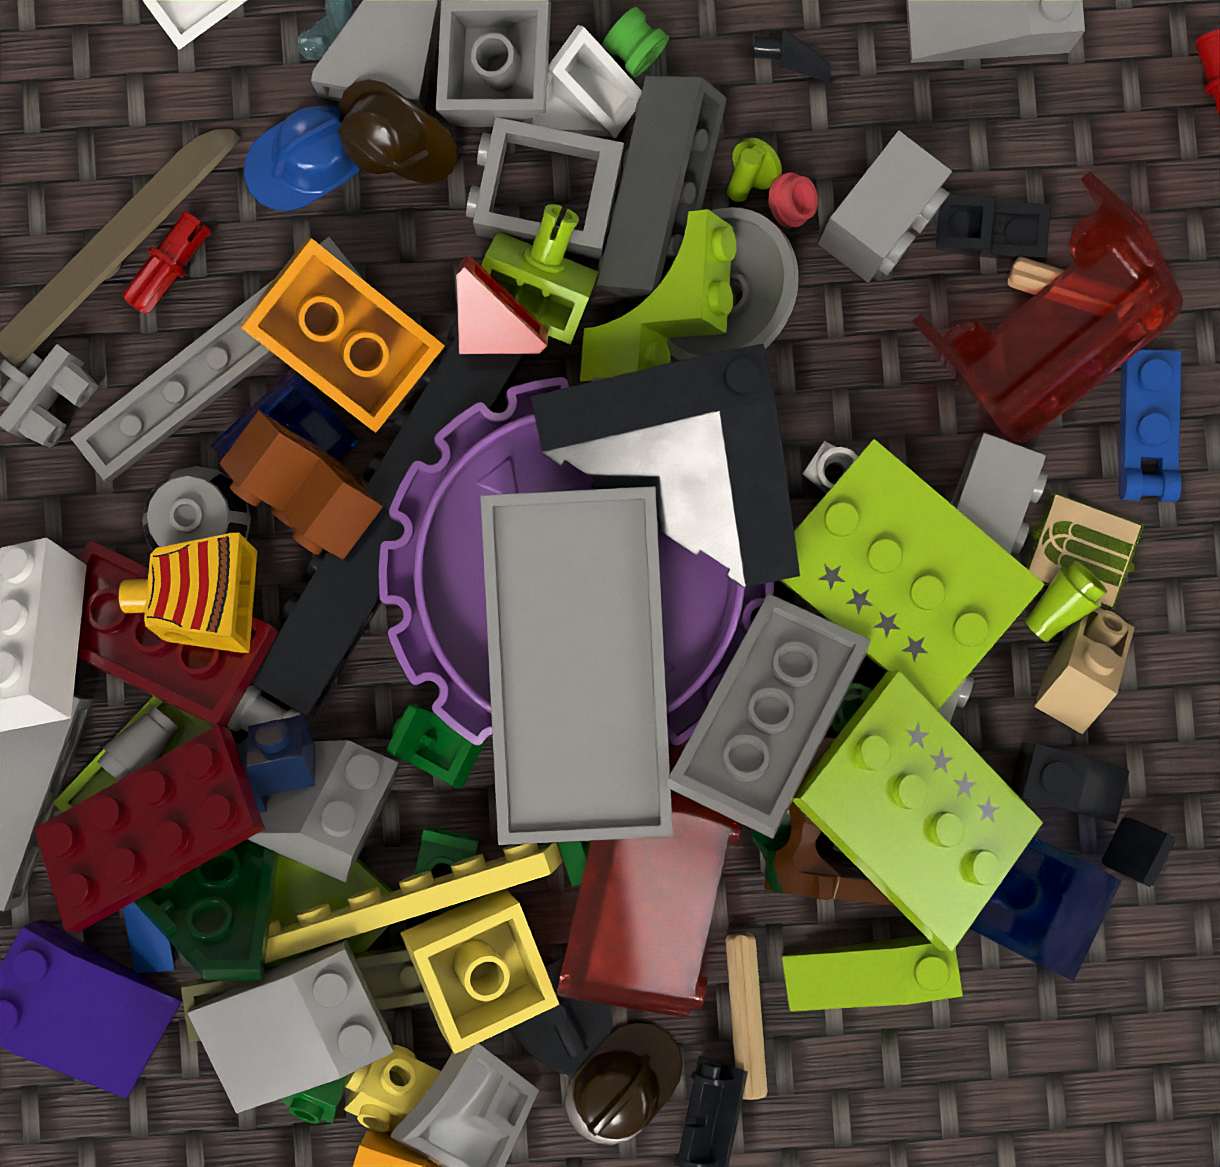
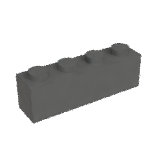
[597,76,727,303]

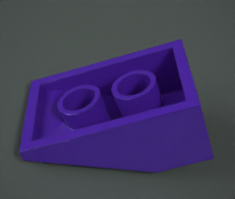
[0,919,183,1098]

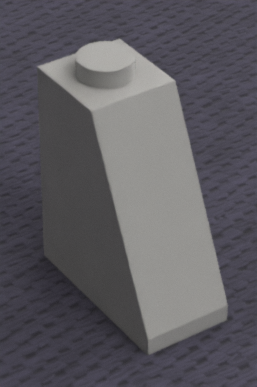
[311,0,441,111]

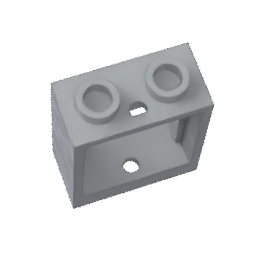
[466,117,624,261]

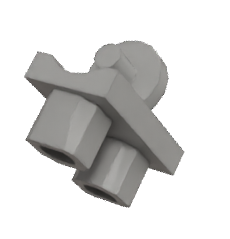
[0,344,98,448]

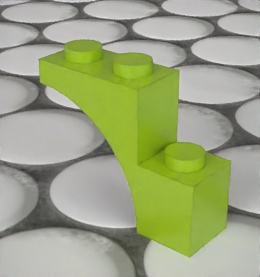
[580,209,737,384]

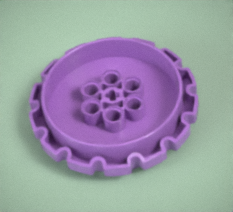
[379,377,774,746]

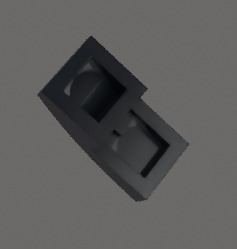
[936,194,1051,262]

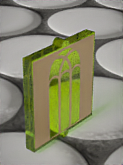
[1026,493,1144,610]

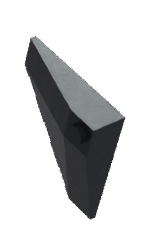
[530,343,800,588]

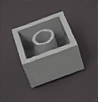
[818,130,952,283]

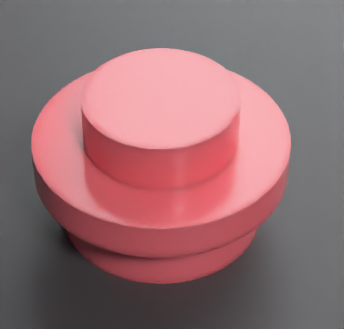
[768,173,818,228]

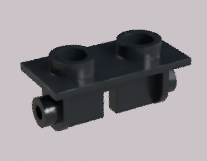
[674,1056,748,1167]

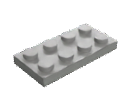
[667,593,871,838]

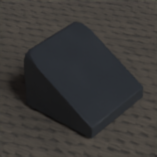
[1102,817,1175,887]

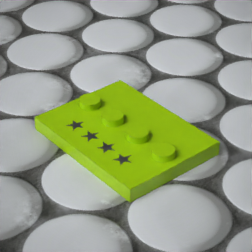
[780,439,1045,711]
[792,670,1043,952]

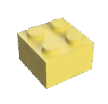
[401,888,559,1054]

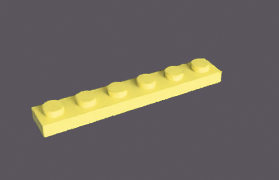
[265,842,563,963]

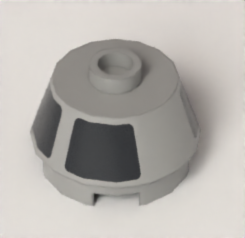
[142,466,251,551]

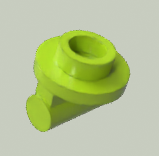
[727,138,782,202]

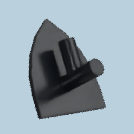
[509,944,613,1078]

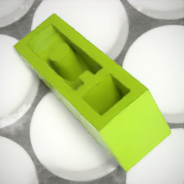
[781,935,963,1011]

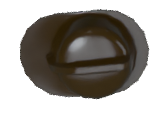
[337,79,458,184]
[565,1022,682,1145]

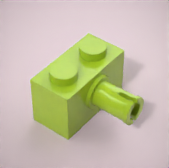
[481,204,599,344]

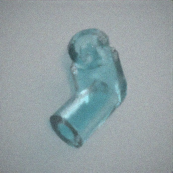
[297,0,352,60]

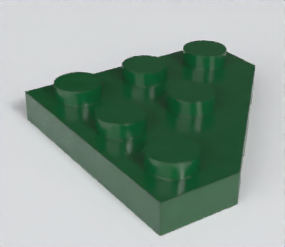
[134,839,279,981]

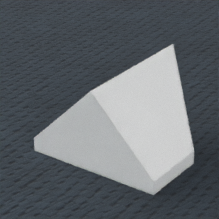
[523,25,642,138]

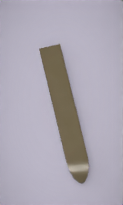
[0,129,241,368]

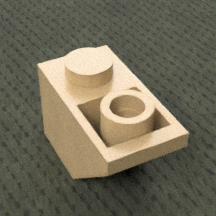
[1034,607,1135,734]

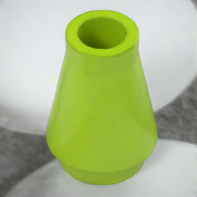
[1024,561,1107,642]

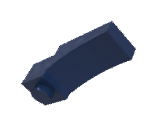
[236,715,315,813]

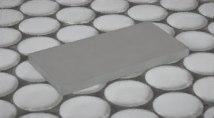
[480,487,673,845]

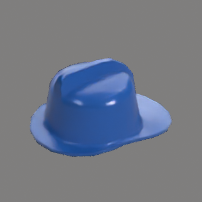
[244,105,360,211]

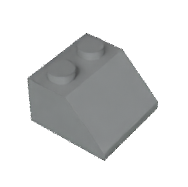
[436,0,551,127]
[248,740,399,883]

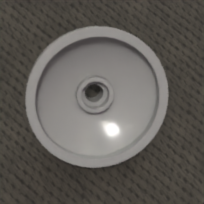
[667,207,799,361]

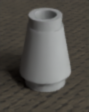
[97,706,179,781]

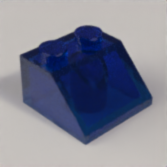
[969,837,1122,981]

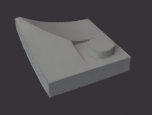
[390,1043,539,1167]

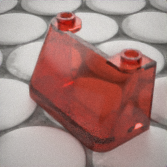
[556,790,742,1018]

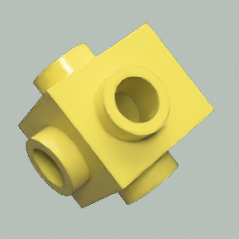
[344,1045,441,1133]

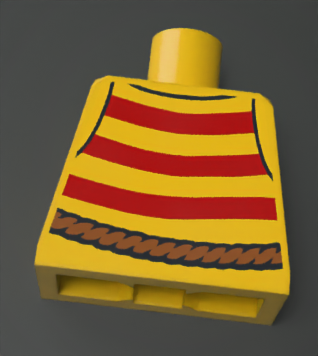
[119,533,257,653]

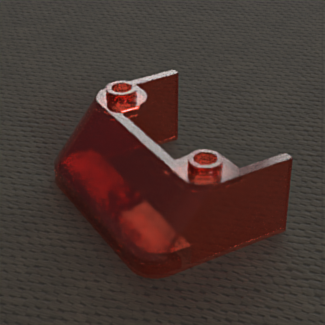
[912,171,1183,443]

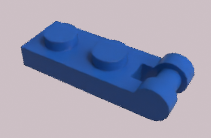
[1118,349,1182,502]

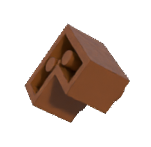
[219,410,383,560]

